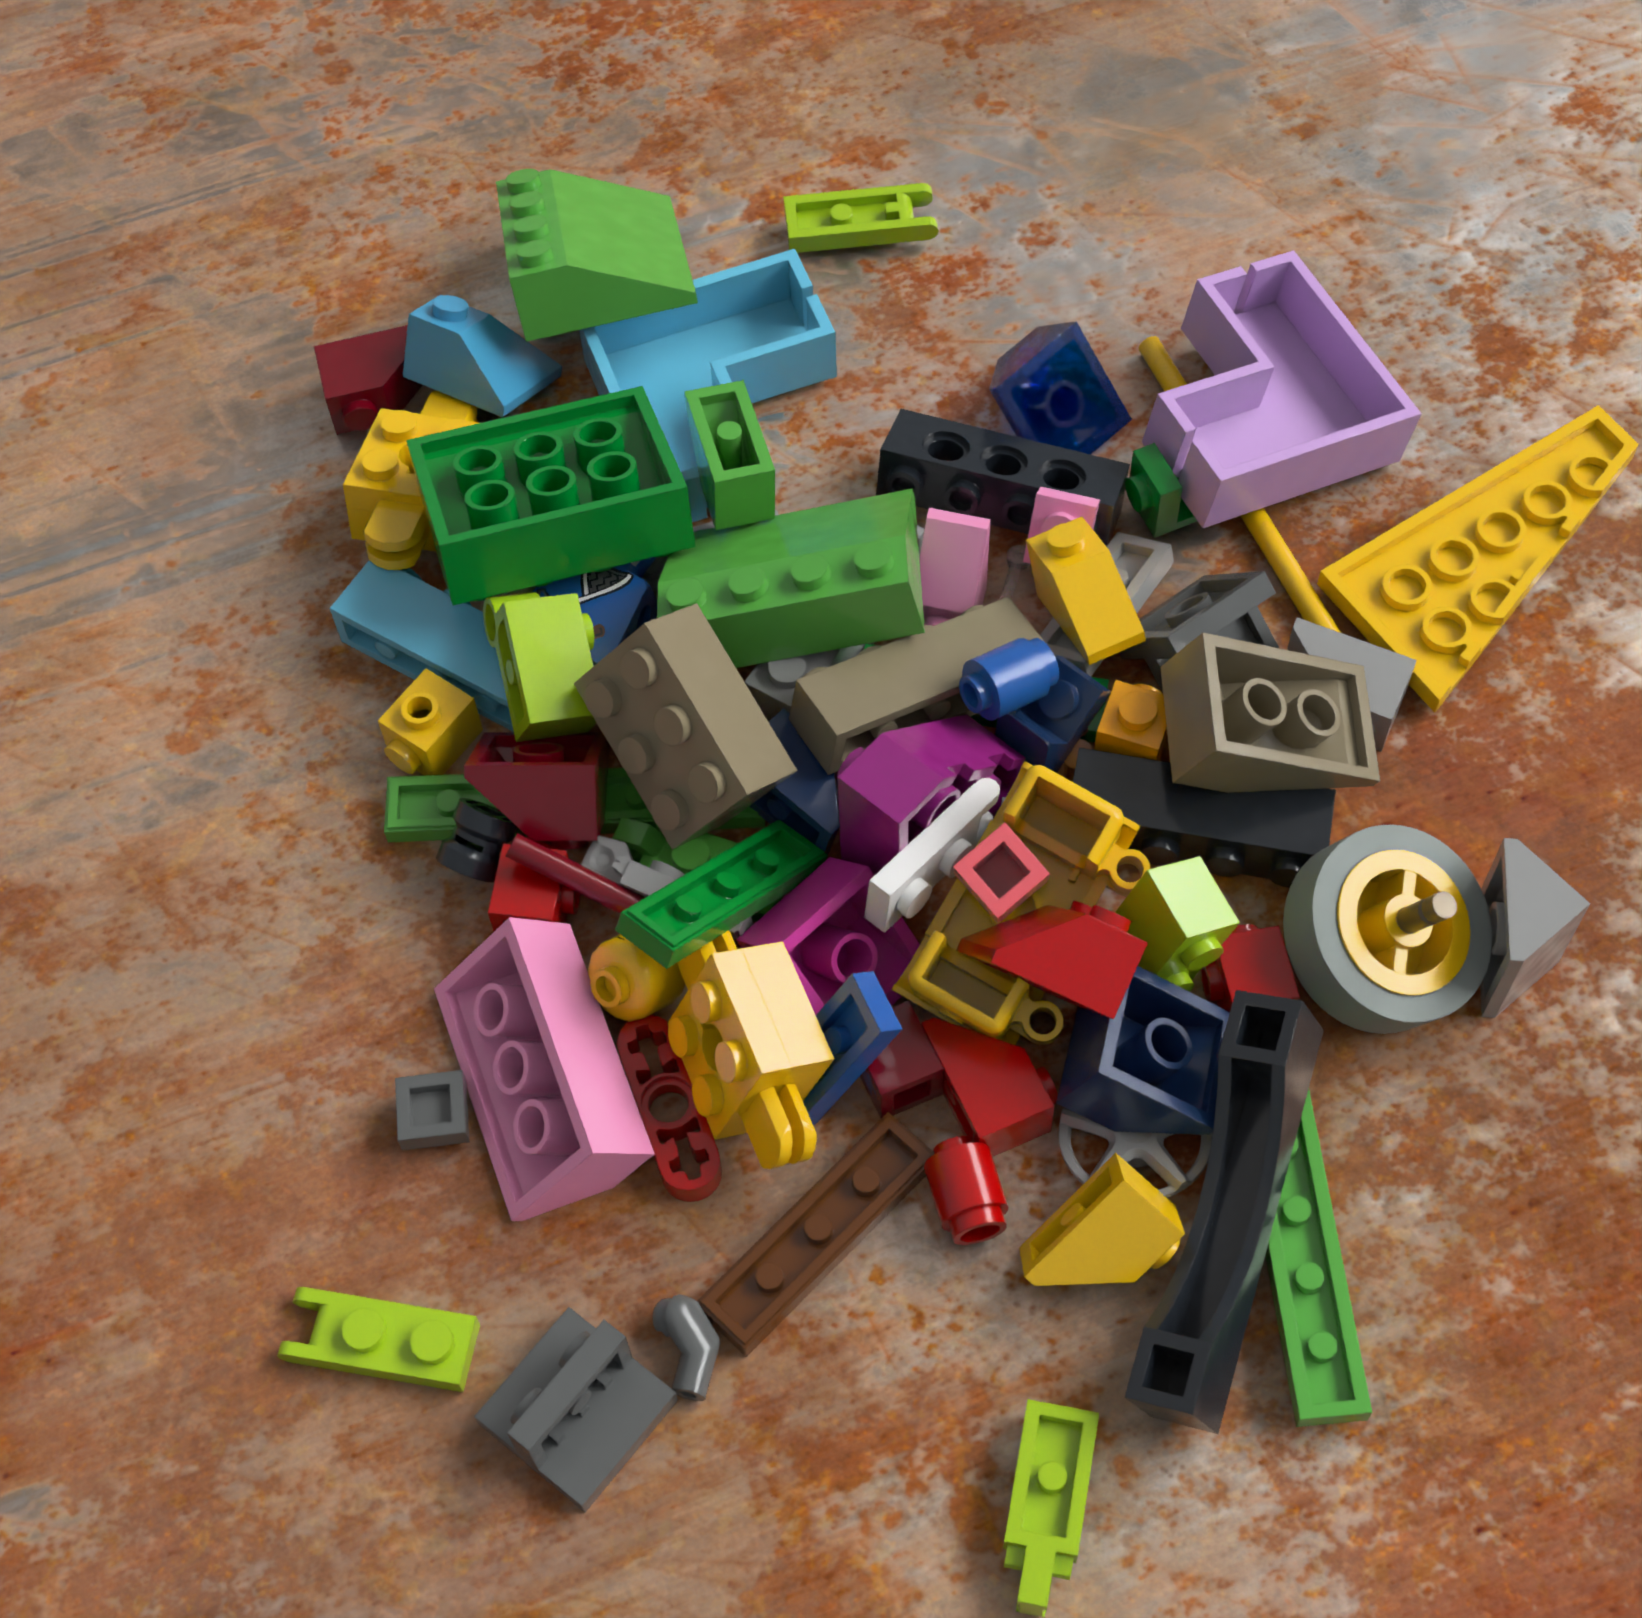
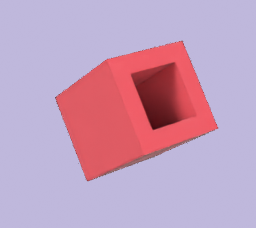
[953,822,1050,924]

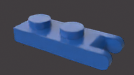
[803,971,902,1125]

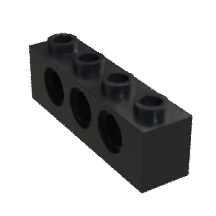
[876,409,1130,547]

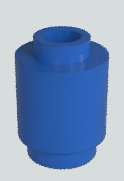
[959,638,1059,721]

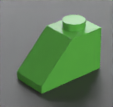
[684,380,775,530]

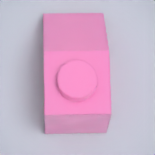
[919,508,990,626]

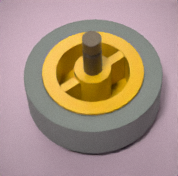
[1283,825,1492,1034]

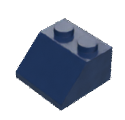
[1056,966,1230,1135]

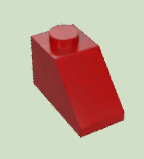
[921,1017,1058,1157]

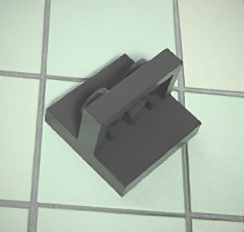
[1119,571,1279,693]
[474,1307,678,1513]

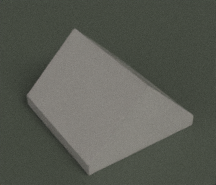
[1480,838,1590,1018]

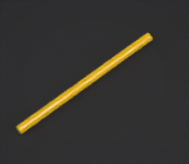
[1138,336,1341,633]

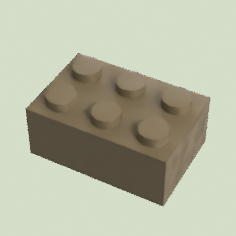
[574,603,797,850]

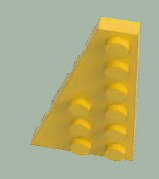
[1317,405,1639,713]

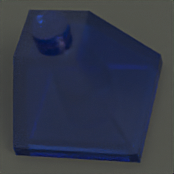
[989,321,1132,454]

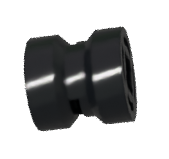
[436,798,518,883]

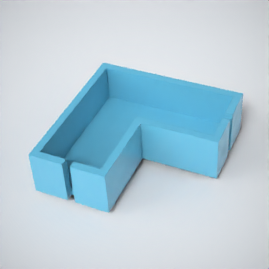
[579,249,837,522]

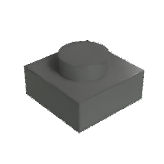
[395,1070,470,1151]

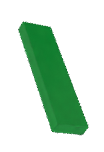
[615,820,828,969]

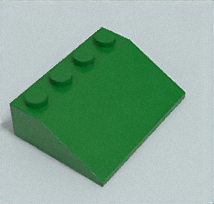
[406,386,696,606]

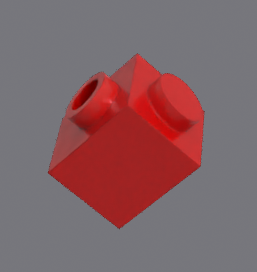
[488,842,581,931]
[1200,924,1300,1012]

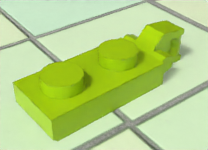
[1003,1399,1099,1618]

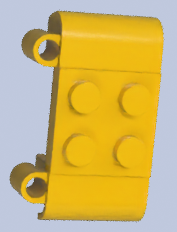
[891,761,1151,1045]

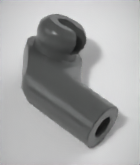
[652,1294,720,1401]

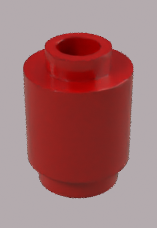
[924,1136,1009,1245]

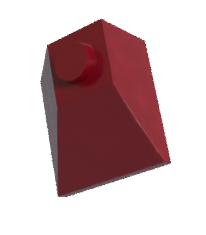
[464,732,610,849]

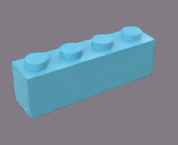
[329,561,514,732]

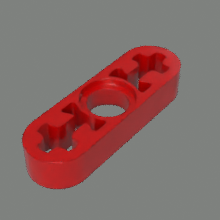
[617,1015,722,1202]

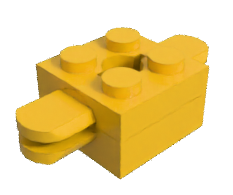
[343,391,479,570]
[667,930,835,1169]

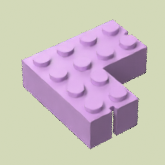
[1142,250,1422,528]

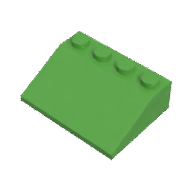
[496,169,698,342]
[657,489,925,668]

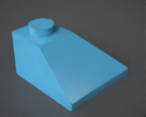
[403,295,562,417]

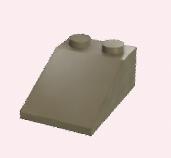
[1160,632,1380,793]

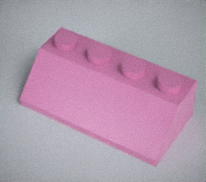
[434,917,655,1221]

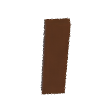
[697,1112,934,1357]

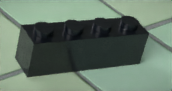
[1073,748,1336,888]

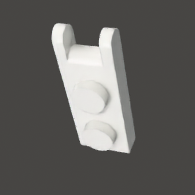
[864,778,1000,933]

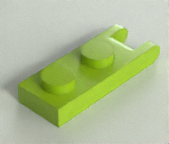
[783,183,939,253]
[277,1287,480,1392]

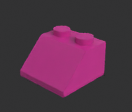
[736,857,920,1015]

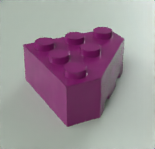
[837,714,1026,876]

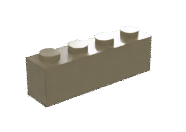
[789,596,1045,775]

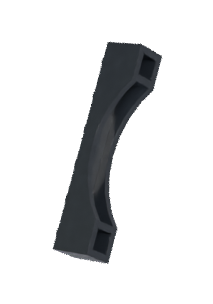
[1125,990,1324,1434]

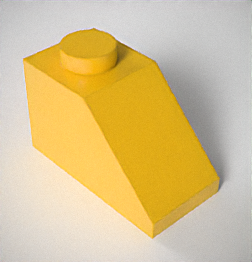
[1026,516,1146,665]
[1019,1153,1185,1286]

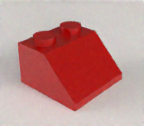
[956,900,1148,1019]

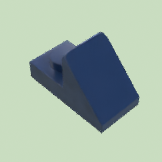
[995,655,1111,773]

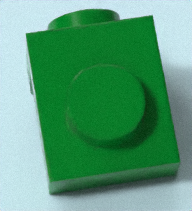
[1125,443,1197,538]

